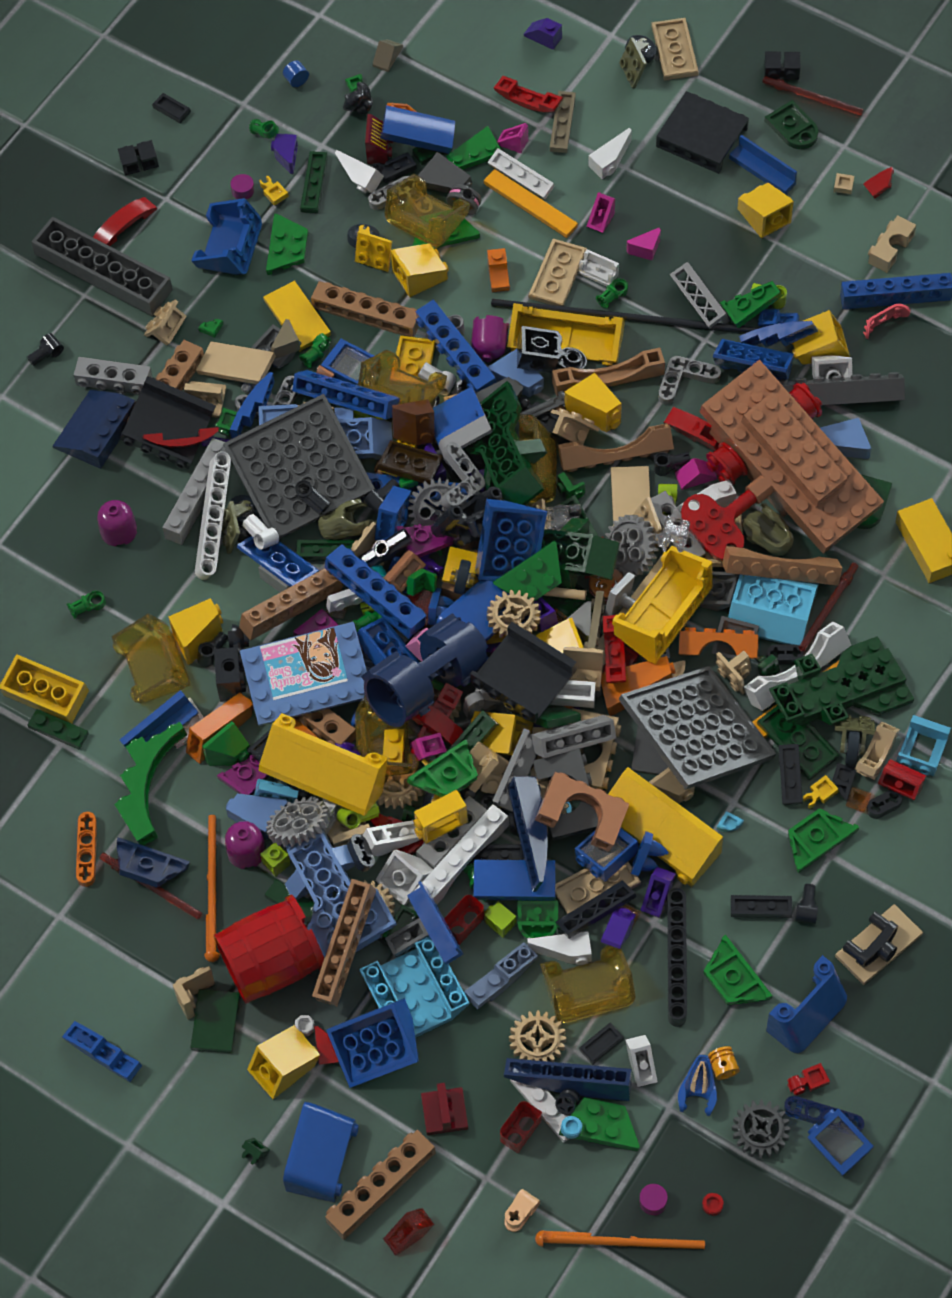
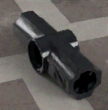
[358,528,413,567]

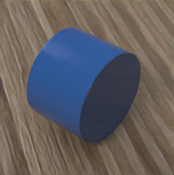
[283,60,309,87]

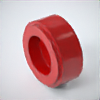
[702,1193,724,1216]

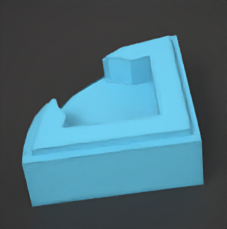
[716,811,744,832]

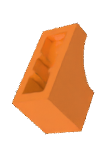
[487,248,510,292]

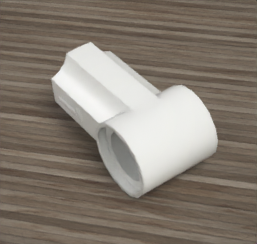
[418,362,457,396]
[242,514,279,550]

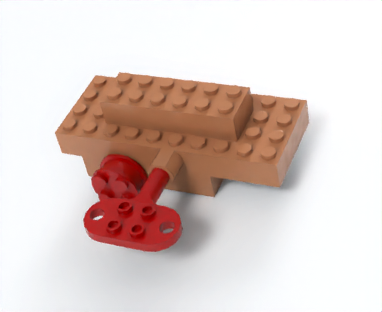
[681,360,884,561]

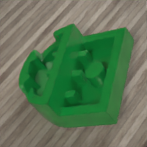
[517,900,558,939]

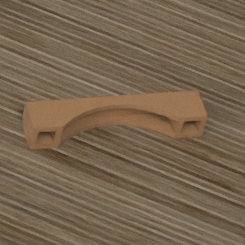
[552,348,665,397]
[558,423,674,472]
[722,546,842,586]

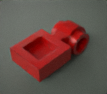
[787,1063,830,1096]

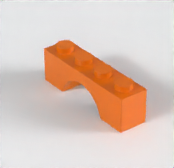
[679,627,759,659]

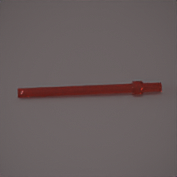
[762,76,864,116]
[799,562,859,651]
[100,852,202,919]

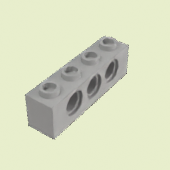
[74,357,152,395]
[651,491,706,558]
[532,715,616,758]
[416,796,487,869]

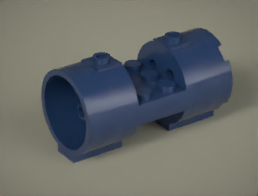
[361,613,489,727]

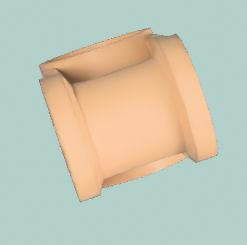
[505,1189,540,1232]

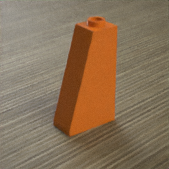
[601,656,676,716]
[186,693,253,764]

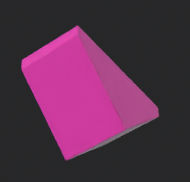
[497,123,528,153]
[587,192,615,233]
[626,228,661,260]
[675,458,717,490]
[411,733,447,761]

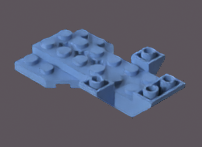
[259,404,393,460]
[285,829,397,959]

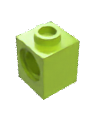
[260,843,291,877]
[484,901,517,938]

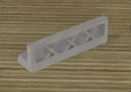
[670,262,730,329]
[493,728,537,812]

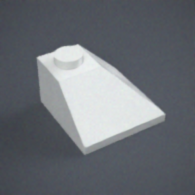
[812,355,852,380]
[375,849,433,906]

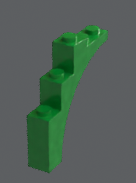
[114,722,187,846]

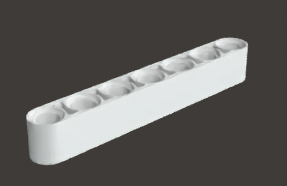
[195,451,231,580]

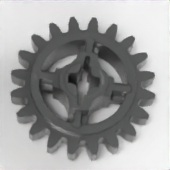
[732,1099,791,1159]

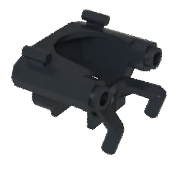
[430,487,502,548]

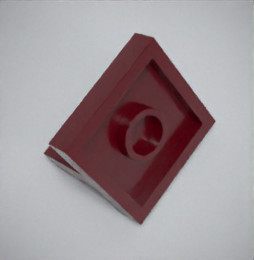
[421,1083,468,1135]

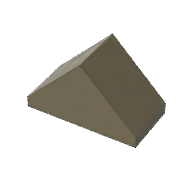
[373,39,403,72]
[271,319,300,359]

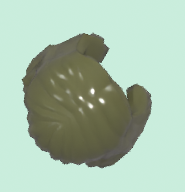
[317,499,377,540]
[742,503,794,556]

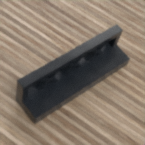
[555,880,636,939]

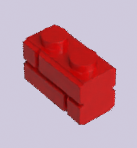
[878,759,927,800]

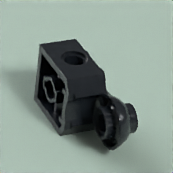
[517,326,587,373]
[214,624,249,702]

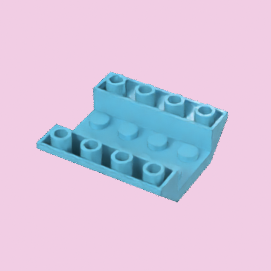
[728,574,819,646]
[359,936,470,1038]

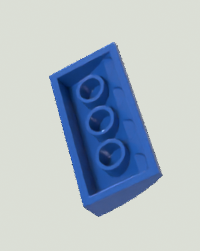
[380,105,455,154]
[237,536,319,587]
[357,617,419,665]
[474,860,555,901]

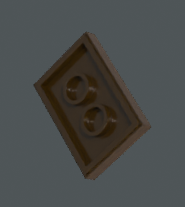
[377,440,443,484]

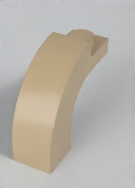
[855,722,900,780]

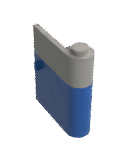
[433,386,493,465]

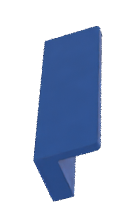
[729,135,797,195]
[120,690,199,747]
[407,881,463,965]

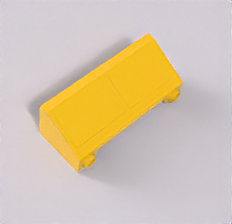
[507,303,625,366]
[612,546,713,664]
[259,713,388,816]
[608,767,723,887]

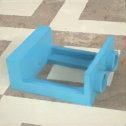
[897,715,951,776]

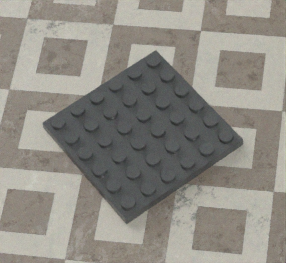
[223,394,375,539]
[619,666,776,790]

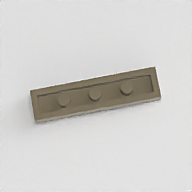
[550,91,576,153]
[584,591,605,649]

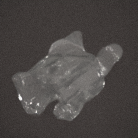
[545,504,581,531]
[655,515,690,553]

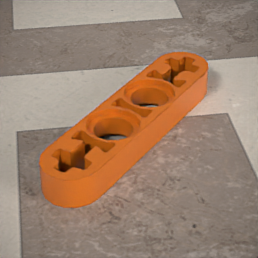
[76,812,97,887]

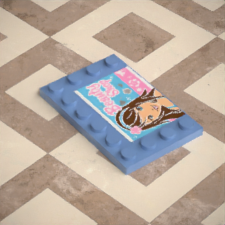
[240,622,367,726]

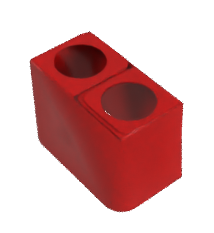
[444,895,485,945]
[500,1101,542,1153]

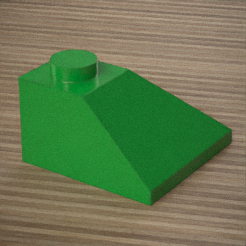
[202,721,250,766]

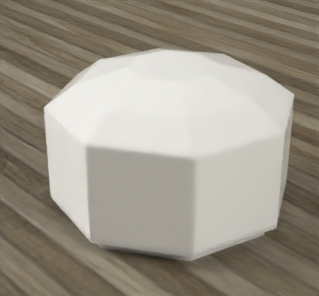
[295,1015,315,1036]

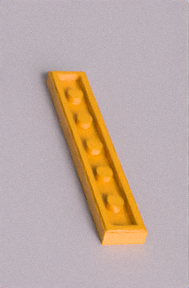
[484,169,578,238]

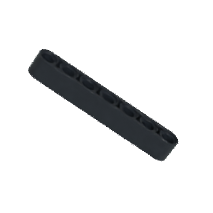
[667,887,687,1027]

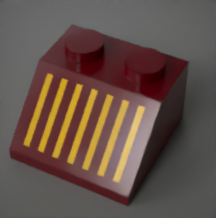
[365,114,393,165]

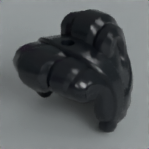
[343,82,373,114]

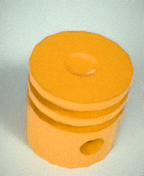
[708,1046,740,1080]

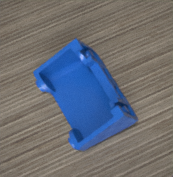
[191,198,262,275]
[436,580,529,641]
[766,955,847,1053]
[283,1102,359,1202]

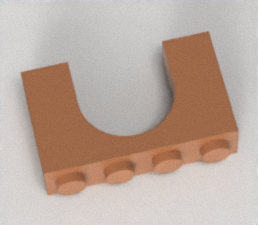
[535,772,629,852]

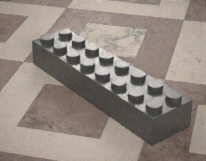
[31,217,173,316]

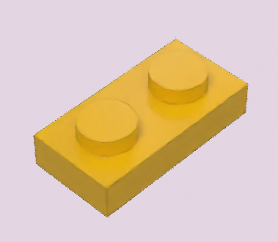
[383,729,405,768]

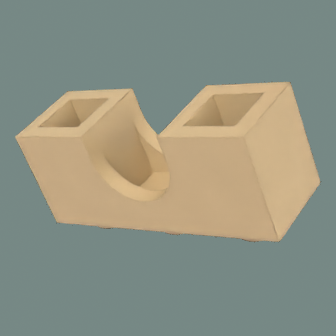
[868,215,916,273]

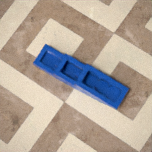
[739,321,818,348]
[230,372,274,439]
[62,1021,142,1082]

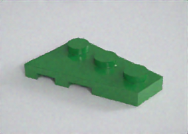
[446,126,501,170]
[719,281,783,328]

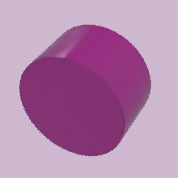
[230,174,254,200]
[639,1184,668,1215]

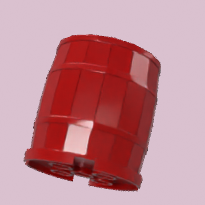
[213,895,324,1004]

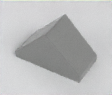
[568,601,591,643]

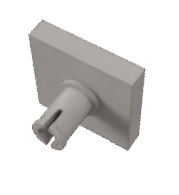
[604,572,636,616]

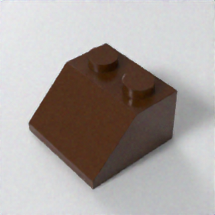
[392,399,435,446]

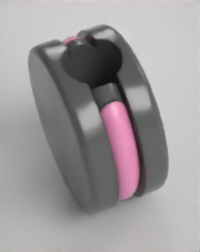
[446,184,482,215]

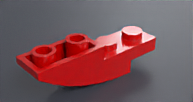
[664,407,719,451]

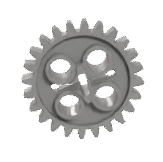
[408,478,469,526]
[605,515,659,577]
[266,797,331,847]

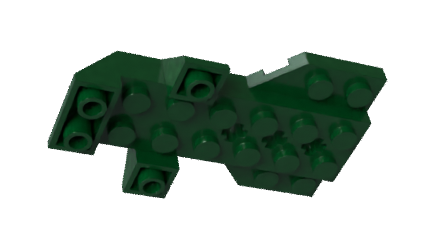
[462,381,548,505]
[541,518,620,589]
[769,636,914,725]

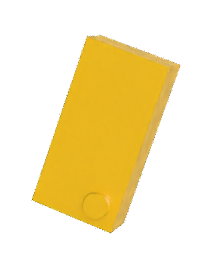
[895,498,952,583]
[0,654,89,724]

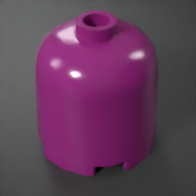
[471,315,509,362]
[97,500,137,546]
[225,821,266,869]

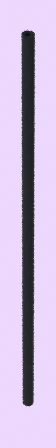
[491,299,762,333]

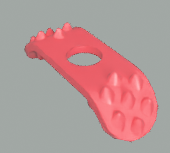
[863,304,911,339]

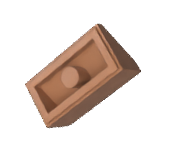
[384,550,426,593]

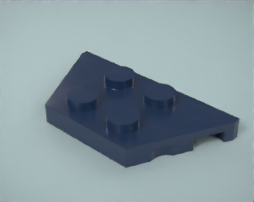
[116,837,190,888]

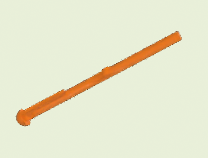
[204,815,220,962]
[535,1230,705,1249]

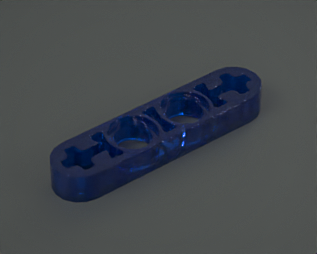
[784,1096,864,1136]

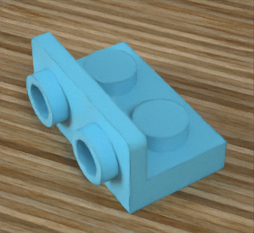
[254,779,298,803]

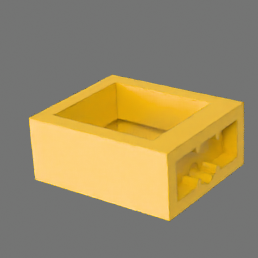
[413,790,468,844]

